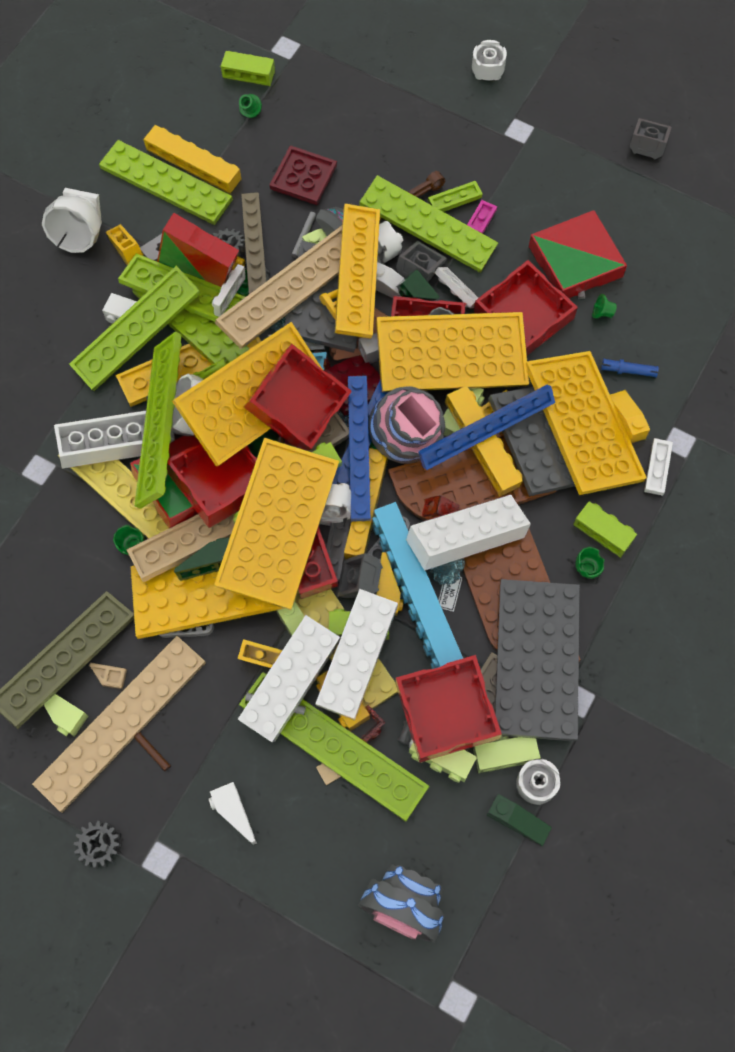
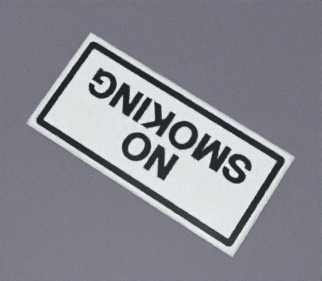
[438,573,462,612]

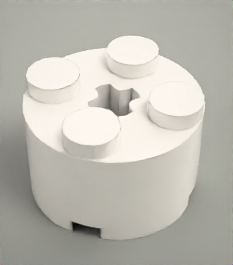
[472,40,507,80]
[377,221,403,264]
[321,483,351,523]
[516,759,560,805]

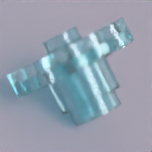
[430,558,465,585]

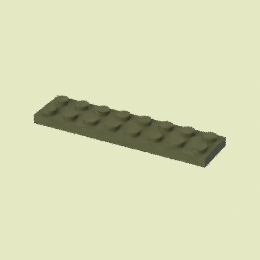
[0,591,134,729]

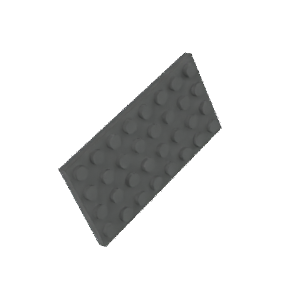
[495,579,580,742]

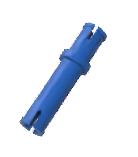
[601,358,659,378]

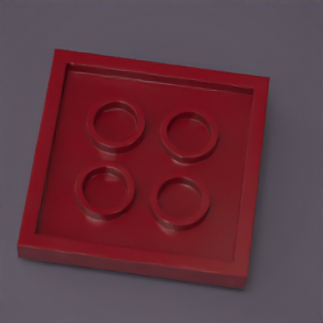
[269,145,337,205]
[324,355,381,416]

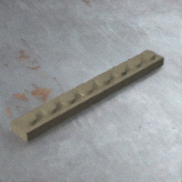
[242,192,267,294]

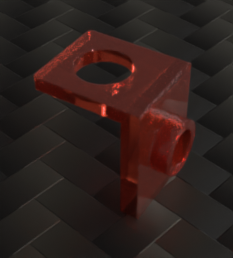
[422,495,459,517]
[361,705,386,742]

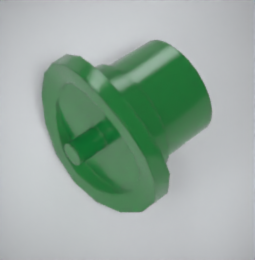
[239,94,262,118]
[592,294,617,319]

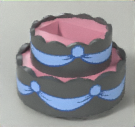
[368,386,445,464]
[358,863,446,943]

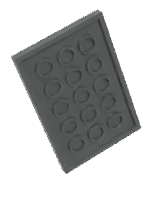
[284,240,357,353]
[488,387,575,496]

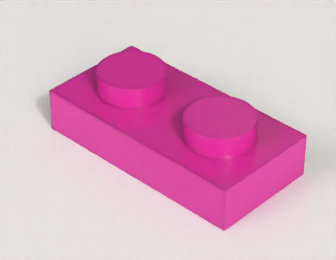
[467,200,497,234]

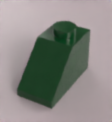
[396,269,440,301]

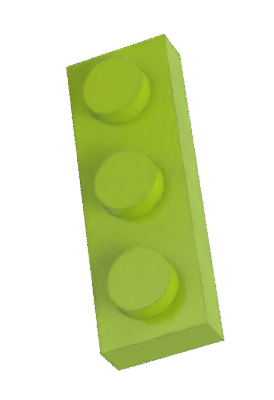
[428,181,483,212]

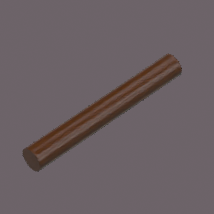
[134,732,171,771]

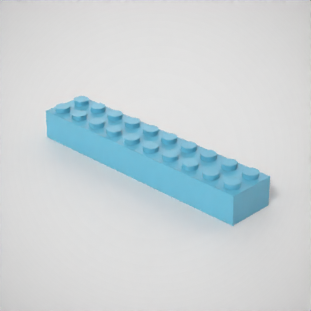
[372,502,463,669]

